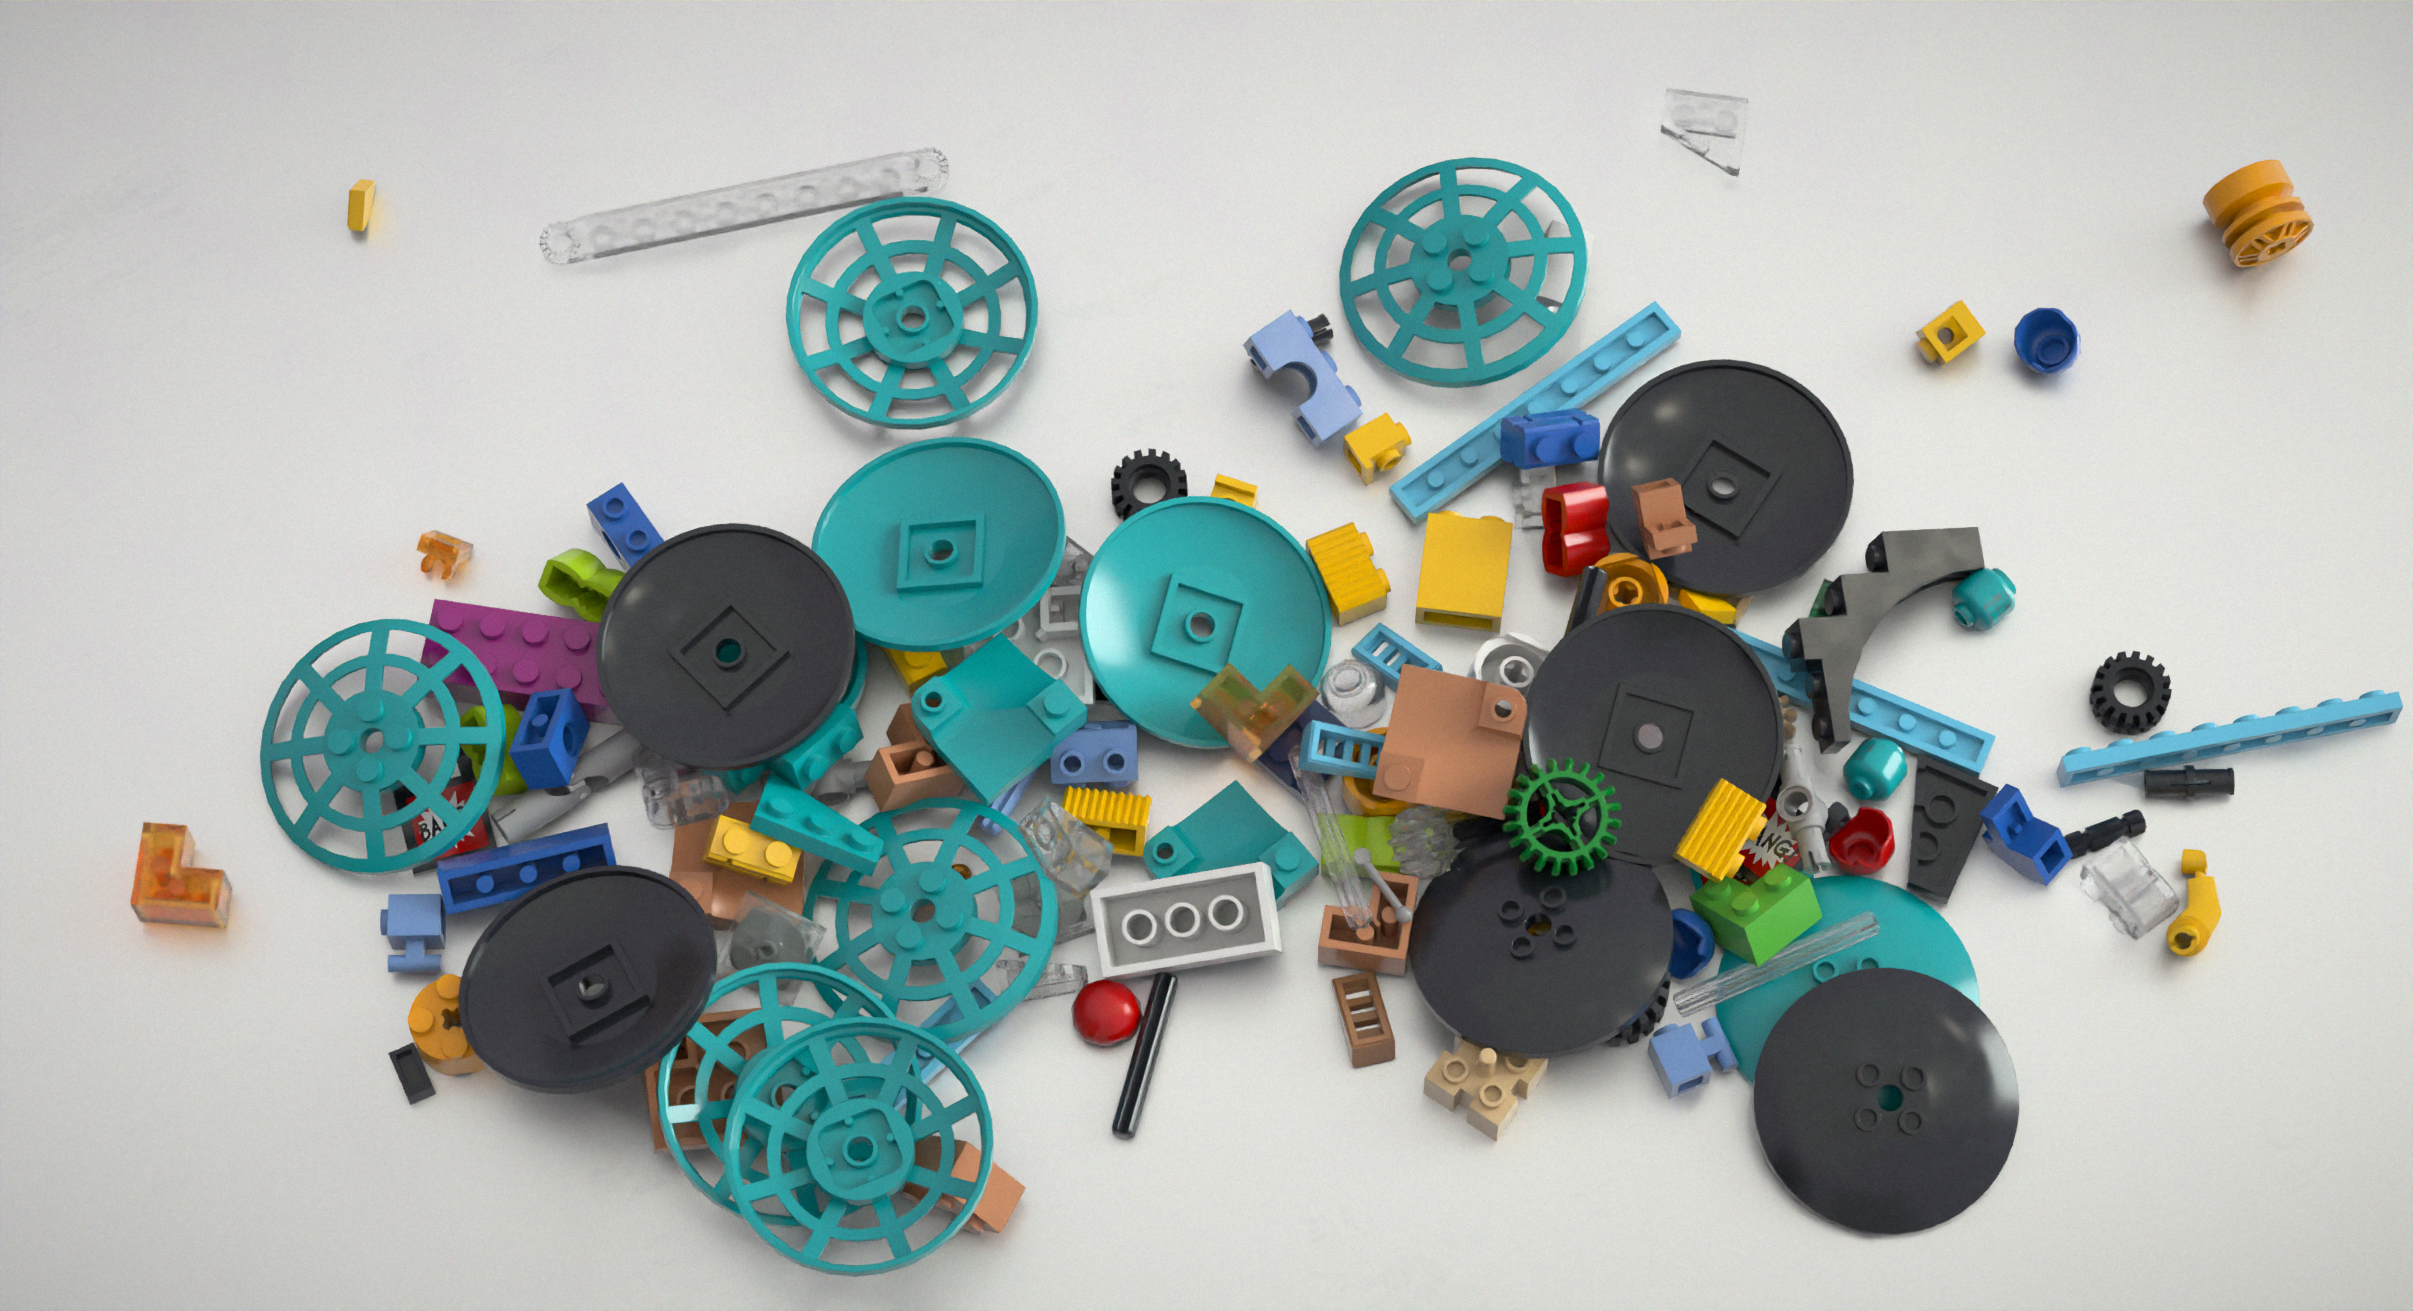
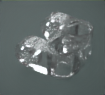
[632,745,730,830]

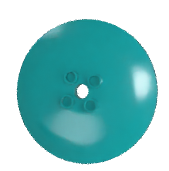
[811,437,1066,652]
[1078,496,1332,749]
[1715,875,1980,1111]

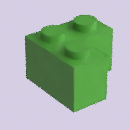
[1689,862,1823,967]

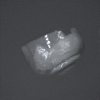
[1319,659,1387,728]

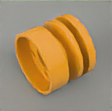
[2202,159,2314,268]

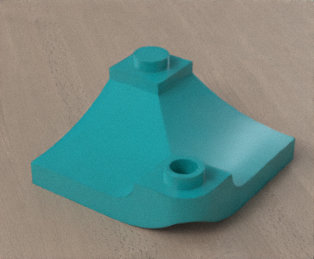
[911,632,1088,807]
[1143,780,1319,912]

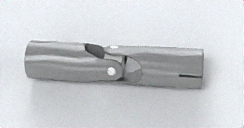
[490,728,654,845]

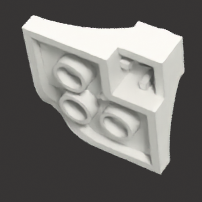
[964,586,1096,709]

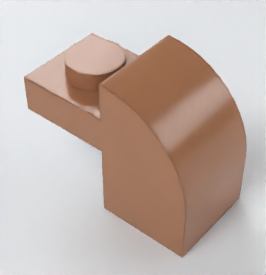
[1631,478,1698,560]

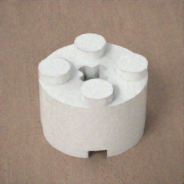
[1465,633,1550,717]

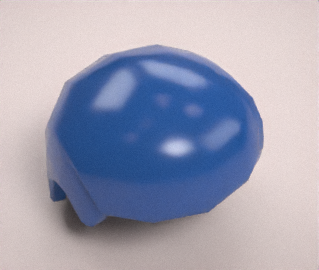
[2014,308,2081,376]
[1668,907,1715,980]

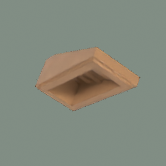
[1331,971,1395,1068]

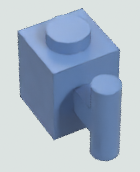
[380,894,447,973]
[1647,1017,1739,1099]

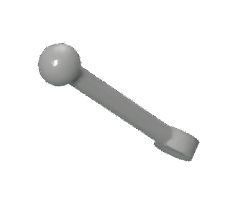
[1353,848,1413,924]

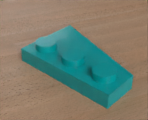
[749,772,885,877]

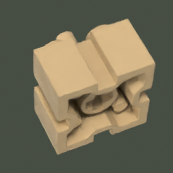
[1423,1035,1548,1141]

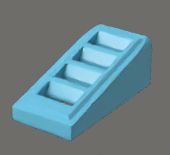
[1351,622,1444,692]
[1298,720,1386,780]

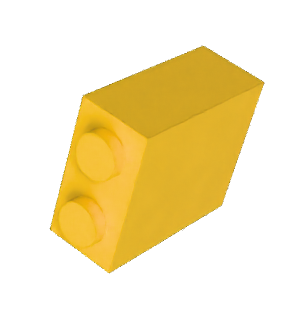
[1415,511,1513,633]

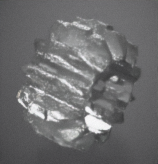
[1387,805,1459,880]

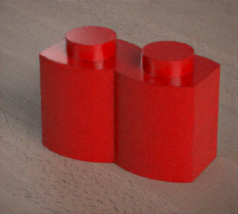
[1541,481,1610,577]

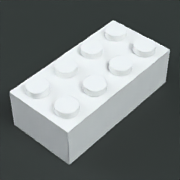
[1090,862,1283,981]

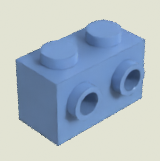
[1050,720,1138,789]

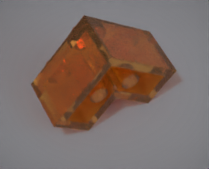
[1189,662,1320,764]
[130,822,232,928]

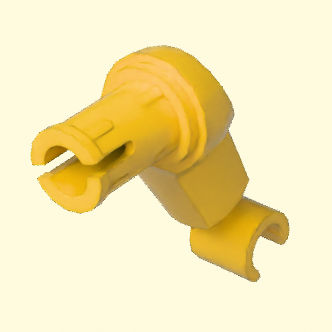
[2166,849,2221,957]

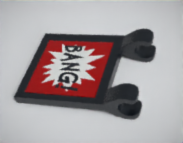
[393,746,497,876]
[1737,773,1851,884]

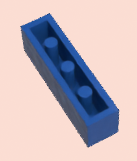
[436,822,617,915]

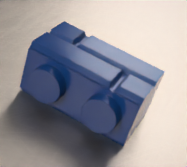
[1500,408,1600,470]

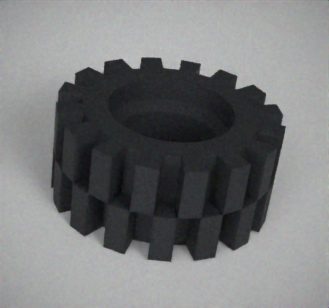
[1111,448,1188,522]
[2089,651,2172,735]

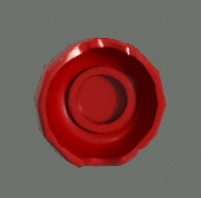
[1828,806,1895,875]
[1071,979,1143,1047]

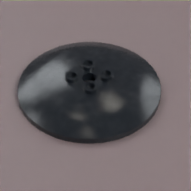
[1597,359,1854,598]
[596,523,856,771]
[1522,603,1785,866]
[1409,823,1674,1059]
[458,865,718,1094]
[1752,968,2019,1235]

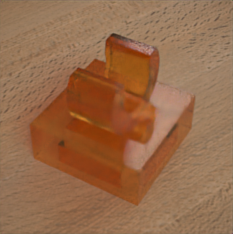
[416,530,474,581]

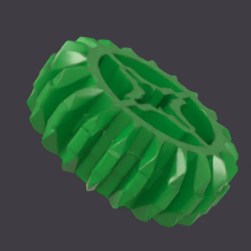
[1502,758,1622,877]

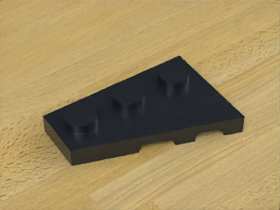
[1906,753,1999,905]

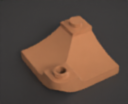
[1372,663,1527,820]
[669,799,806,931]
[641,1008,783,1154]

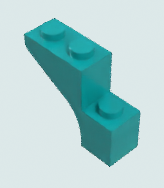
[701,704,864,796]

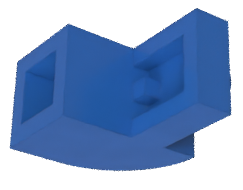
[1979,783,2073,886]

